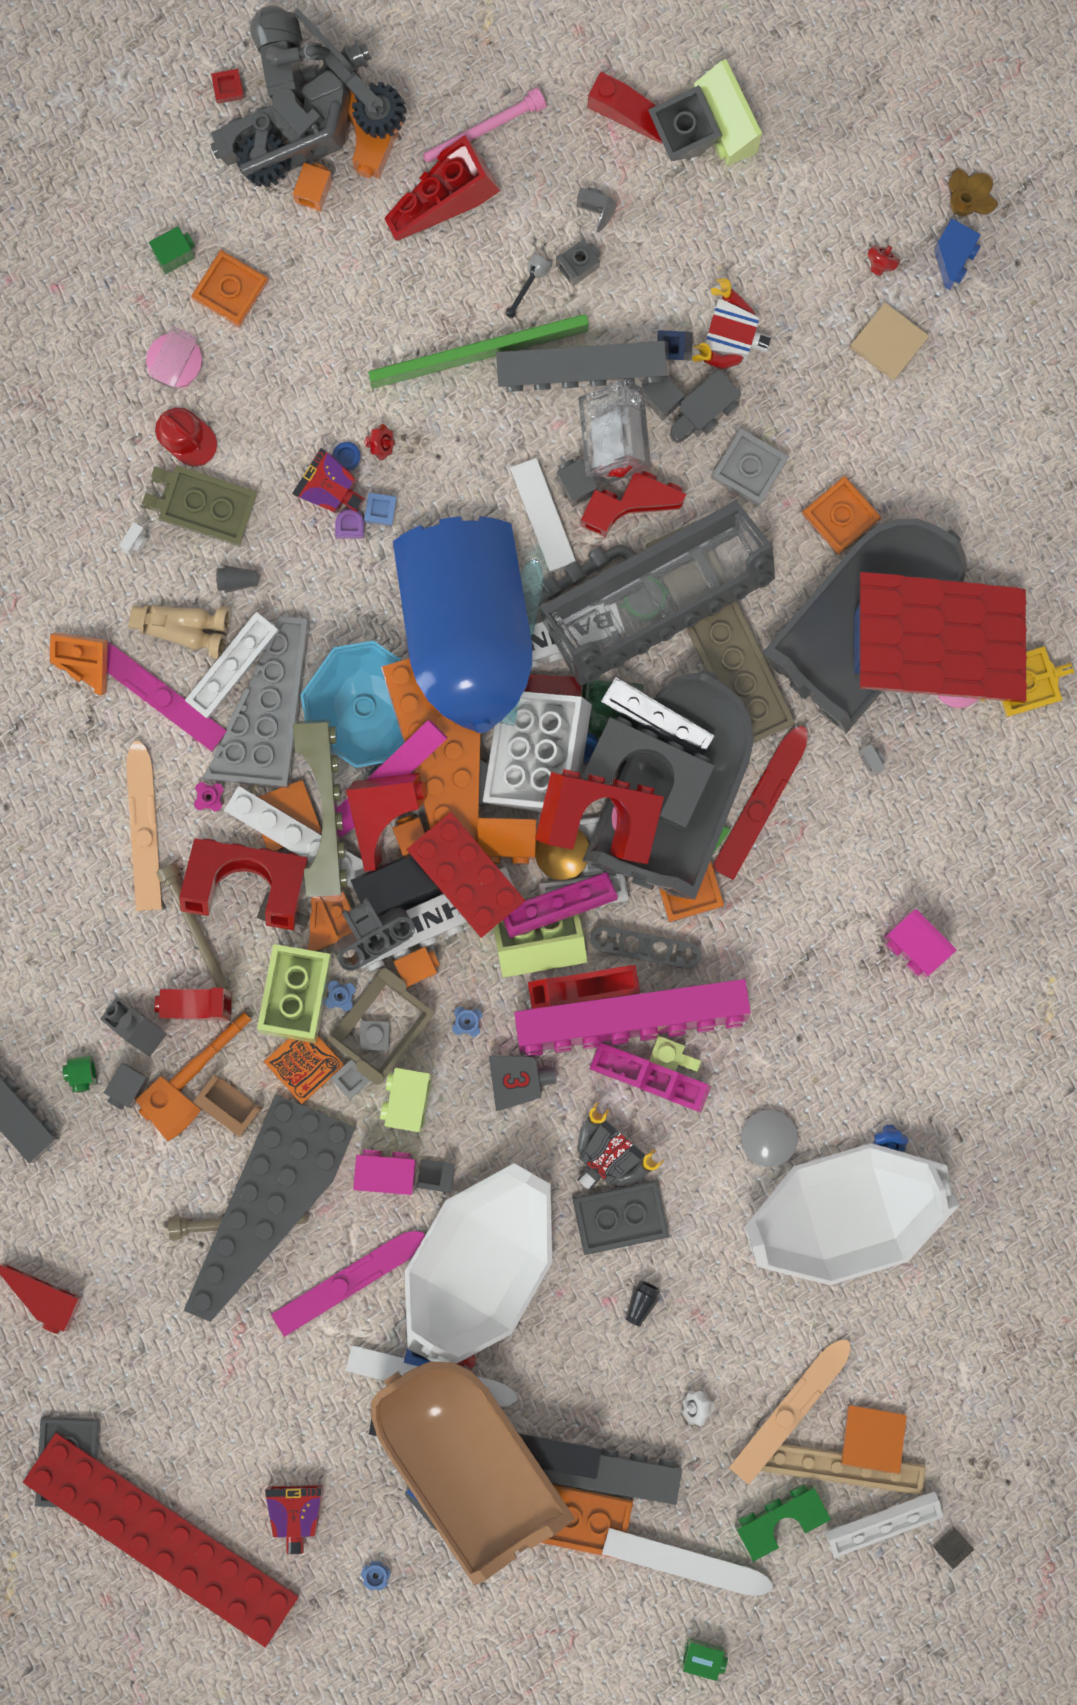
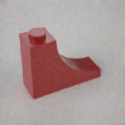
[346,773,427,871]
[154,988,232,1021]

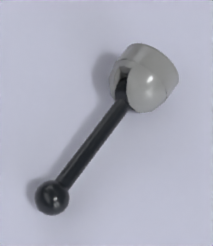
[505,254,552,318]

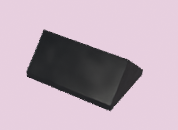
[350,854,443,917]

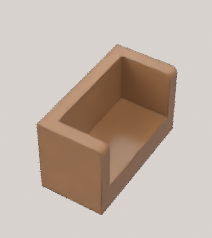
[193,1074,263,1137]

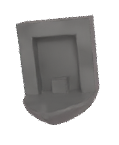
[576,187,617,232]

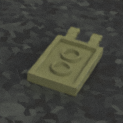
[142,465,257,547]

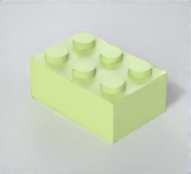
[257,944,332,1043]
[380,1068,432,1133]

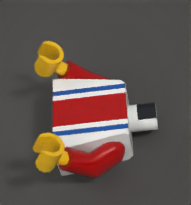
[692,278,772,370]

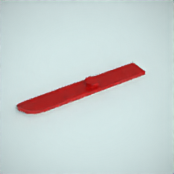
[712,726,808,881]

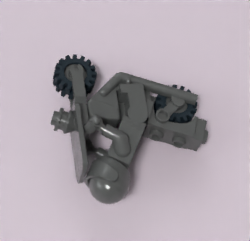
[211,5,407,188]

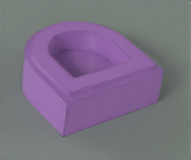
[335,509,364,539]

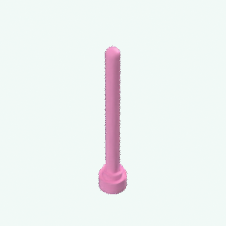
[423,87,547,163]

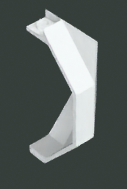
[745,1143,960,1285]
[405,1163,552,1364]

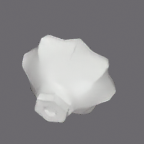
[683,1390,714,1426]

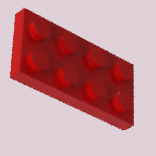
[406,812,525,938]

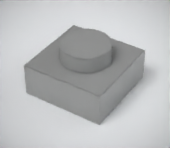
[858,744,886,777]
[359,1021,390,1051]
[330,1059,371,1100]

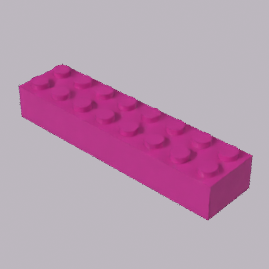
[514,979,751,1057]

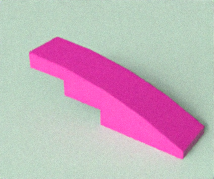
[589,1043,712,1113]

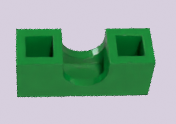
[735,1484,831,1562]

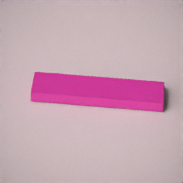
[502,872,618,938]

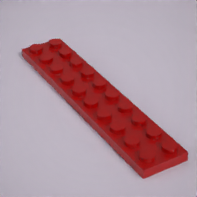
[22,1432,299,1648]

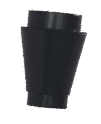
[625,1280,661,1326]

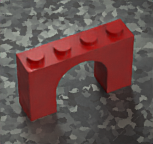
[535,769,664,864]
[179,838,308,930]

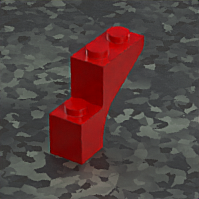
[580,471,686,538]
[528,965,640,1009]

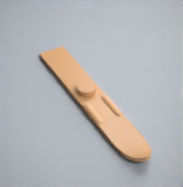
[127,741,162,911]
[728,1339,850,1485]

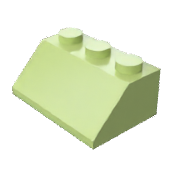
[693,59,762,167]
[494,914,587,978]

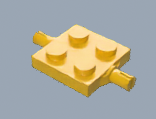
[980,646,1074,718]

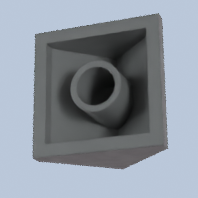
[648,85,722,161]

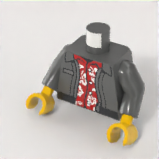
[577,1102,664,1191]

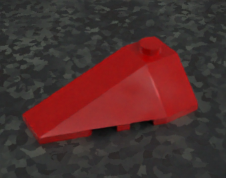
[384,135,501,241]

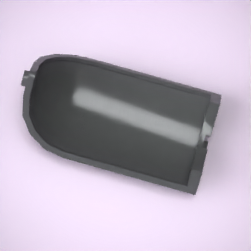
[762,519,967,733]
[583,671,754,900]

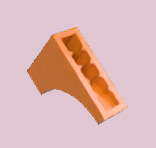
[348,90,404,179]

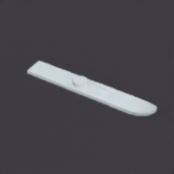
[345,1345,517,1407]
[602,1528,773,1596]

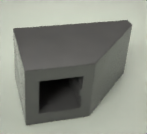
[100,996,167,1057]

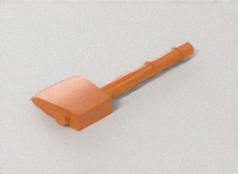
[136,1012,252,1142]

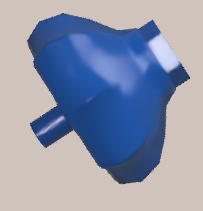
[873,1125,909,1152]

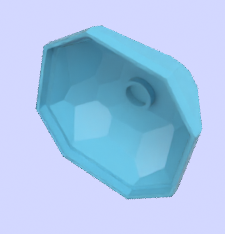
[300,640,404,768]

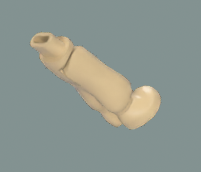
[128,605,230,659]

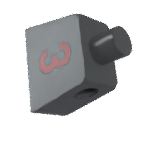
[489,1056,557,1111]

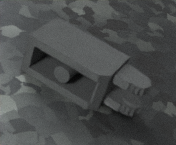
[670,369,741,444]

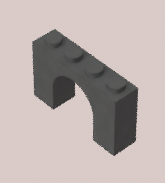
[581,717,714,832]

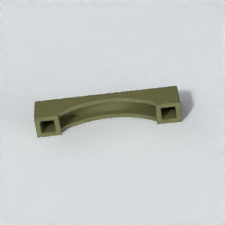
[293,719,348,897]

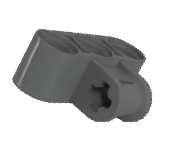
[334,897,415,971]

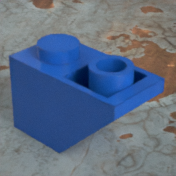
[934,218,981,290]

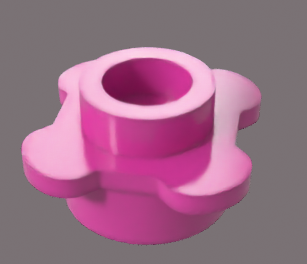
[194,782,224,812]

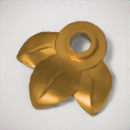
[948,168,998,217]

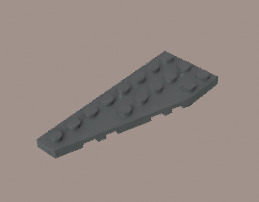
[183,1094,356,1322]

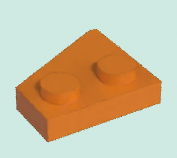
[50,632,108,695]
[308,890,352,951]

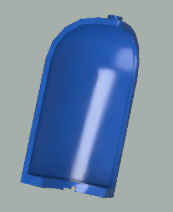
[393,516,532,733]

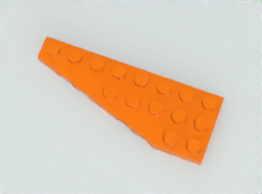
[381,658,480,843]

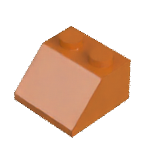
[478,818,536,865]

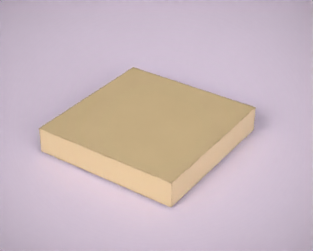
[850,302,929,381]

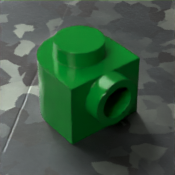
[63,1055,98,1093]

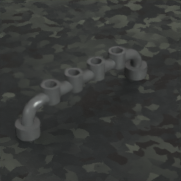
[524,545,637,615]

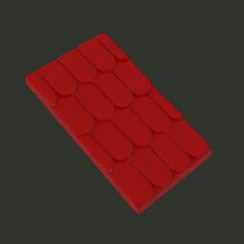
[854,572,1027,703]

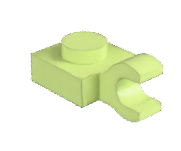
[649,1036,701,1072]

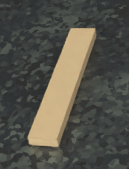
[761,1443,926,1495]

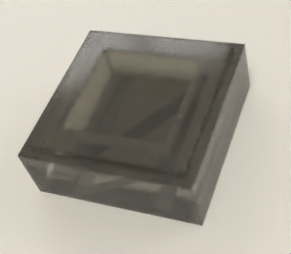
[932,1526,974,1569]

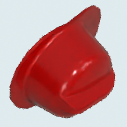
[155,407,217,467]

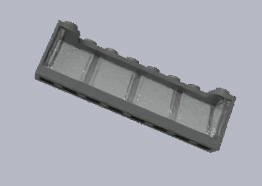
[540,500,775,686]

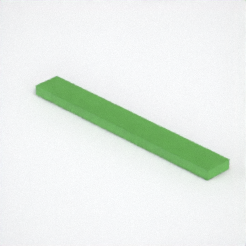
[368,314,589,389]

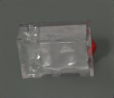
[578,379,651,484]

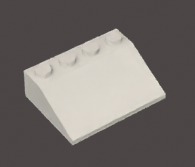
[483,692,592,813]

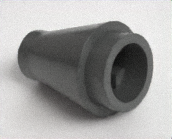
[216,565,258,593]

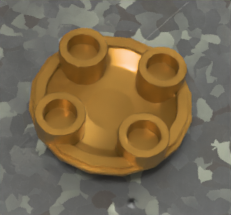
[535,829,590,880]

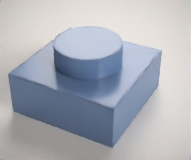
[364,493,397,527]

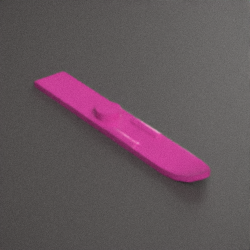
[91,637,226,752]
[337,719,448,838]
[271,1231,425,1337]

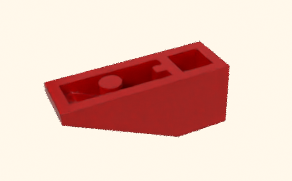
[587,71,663,144]
[0,1263,82,1334]

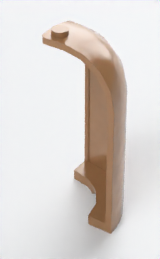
[371,1361,575,1585]

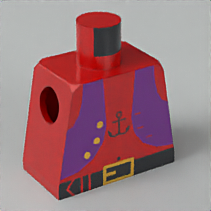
[292,448,365,513]
[265,1485,323,1554]

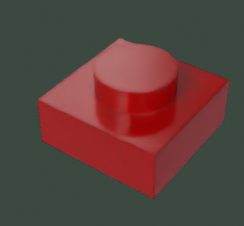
[211,69,244,104]

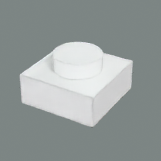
[119,522,147,557]

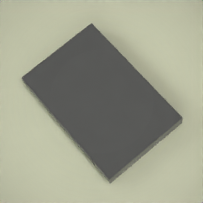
[572,1180,669,1255]
[35,1416,100,1507]

